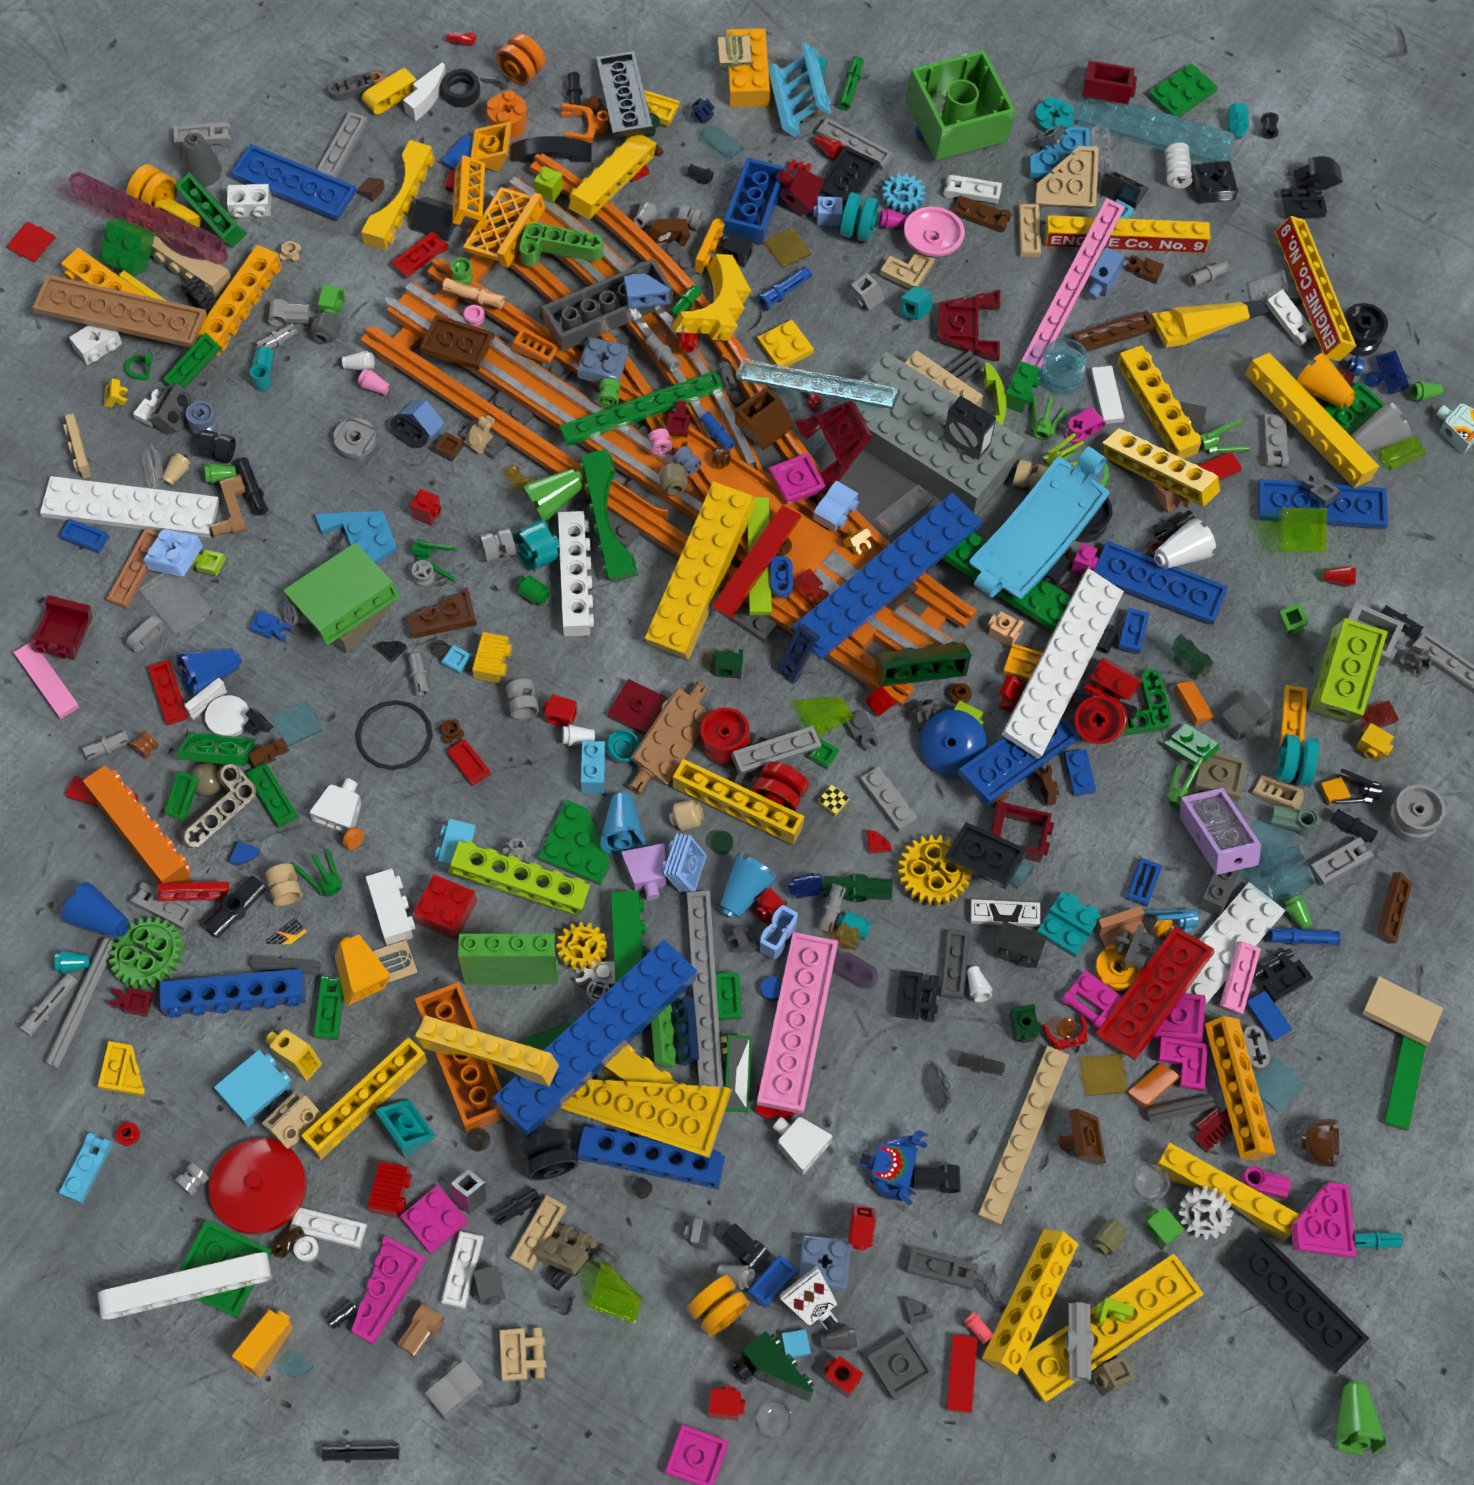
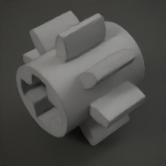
[502,838,531,863]

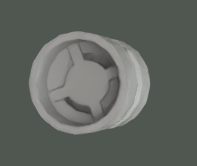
[480,528,516,562]
[506,679,539,720]

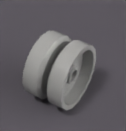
[1388,784,1446,842]

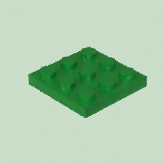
[178,1220,272,1319]

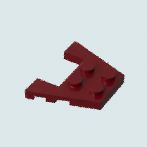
[937,290,1000,361]
[795,401,872,489]

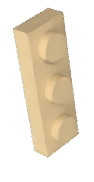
[64,413,92,479]

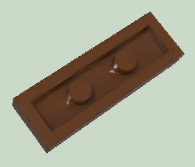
[1377,872,1412,943]

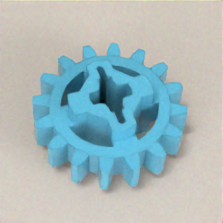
[882,173,926,214]

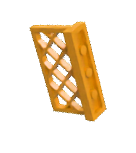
[463,187,546,268]

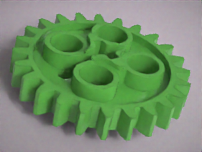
[109,917,185,990]

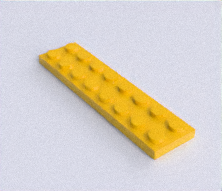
[1020,1254,1203,1404]

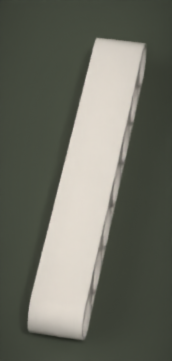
[98,1253,272,1320]

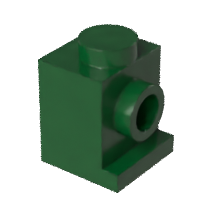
[711,649,743,679]
[1009,1004,1040,1043]

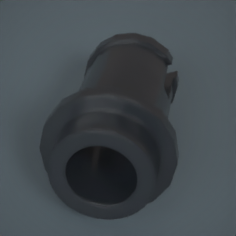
[687,164,714,184]
[1096,625,1119,654]
[325,1299,358,1330]

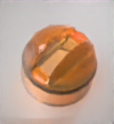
[1056,1018,1076,1038]

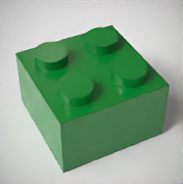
[98,218,155,275]

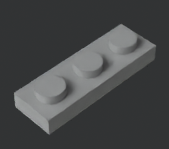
[860,767,918,832]

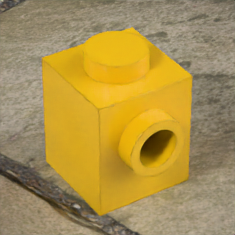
[1355,723,1395,762]

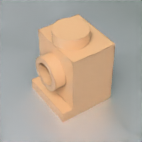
[988,611,1024,648]

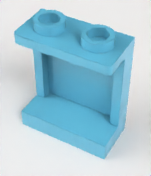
[214,1050,292,1127]

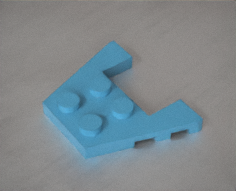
[315,511,397,564]

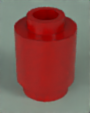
[676,332,699,353]

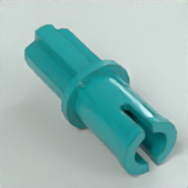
[1354,1231,1403,1250]

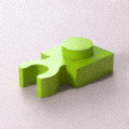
[190,550,226,576]

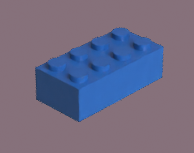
[724,158,785,245]

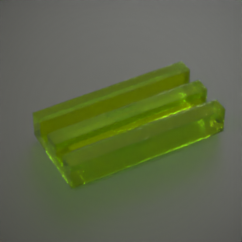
[1378,435,1427,471]

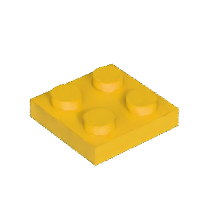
[757,320,814,371]

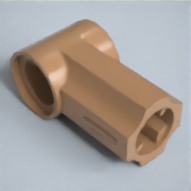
[398,1303,445,1357]

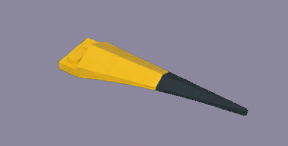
[1151,297,1303,347]

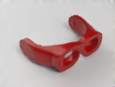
[1042,1015,1088,1051]

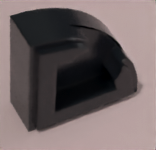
[375,641,407,663]
[731,1359,753,1385]

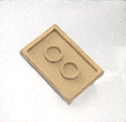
[1362,976,1443,1046]

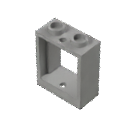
[1348,602,1405,667]

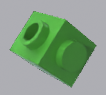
[1278,603,1309,635]

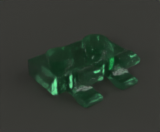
[1171,634,1214,680]

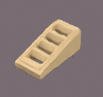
[1252,775,1304,810]

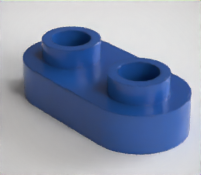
[770,556,793,598]

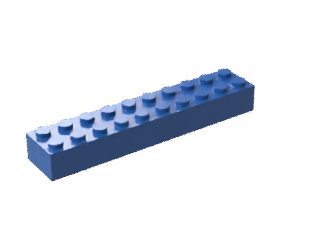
[493,939,697,1139]

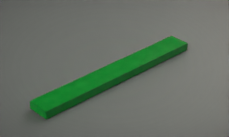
[559,371,723,447]

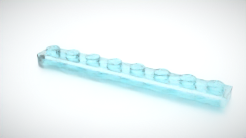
[736,359,900,409]

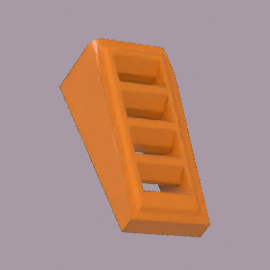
[511,327,559,364]

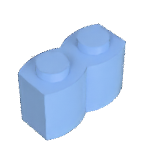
[813,481,859,532]
[760,905,798,960]

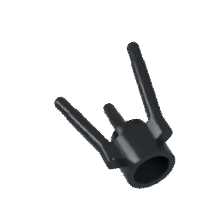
[1333,768,1382,804]

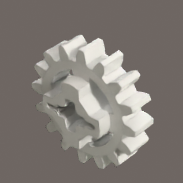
[1179,1186,1233,1240]

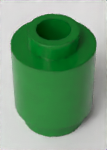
[517,575,550,606]

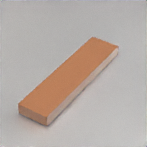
[106,528,159,609]

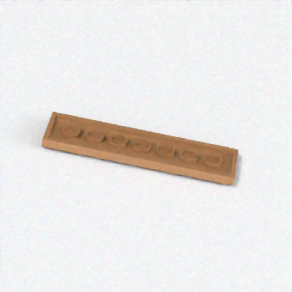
[33,274,207,348]

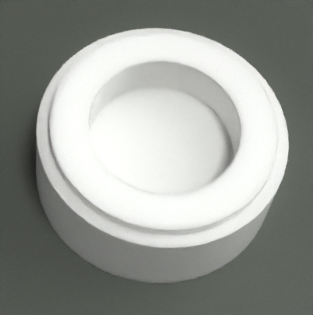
[293,1236,319,1262]

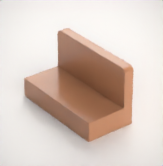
[1095,906,1147,949]

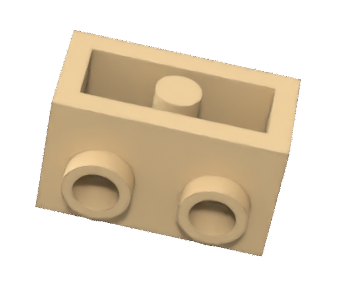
[261,1089,323,1149]

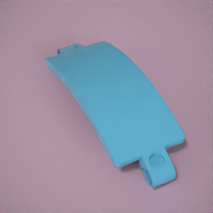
[969,446,1110,600]

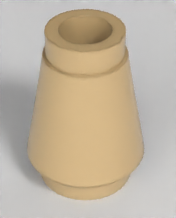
[161,453,191,486]

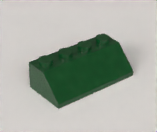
[875,642,971,687]

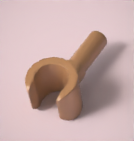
[370,71,390,86]

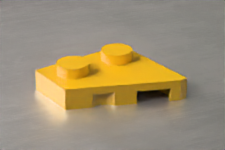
[98,1041,145,1097]

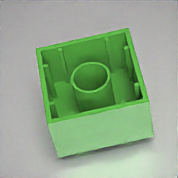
[905,50,1016,161]

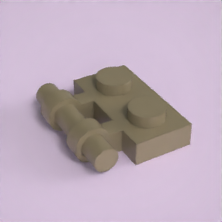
[535,1224,597,1275]

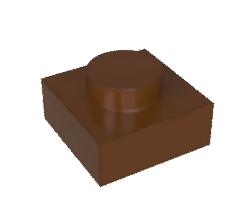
[435,432,465,461]

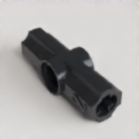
[202,875,267,939]

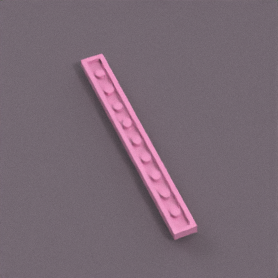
[1021,198,1125,372]

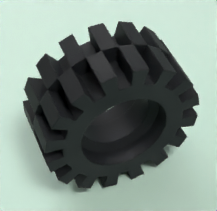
[181,276,217,314]

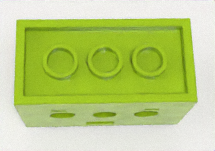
[1308,618,1388,724]

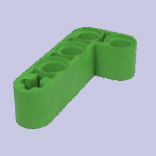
[520,223,604,267]

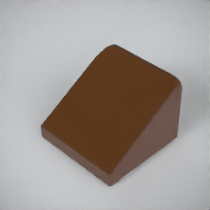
[357,177,385,202]

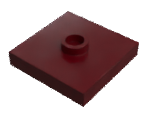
[607,679,667,735]

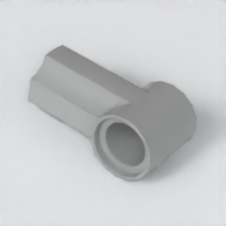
[268,299,311,327]

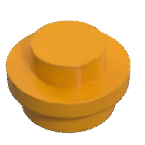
[1153,920,1174,940]

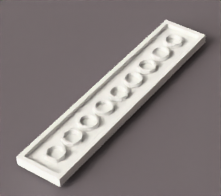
[1001,568,1124,759]

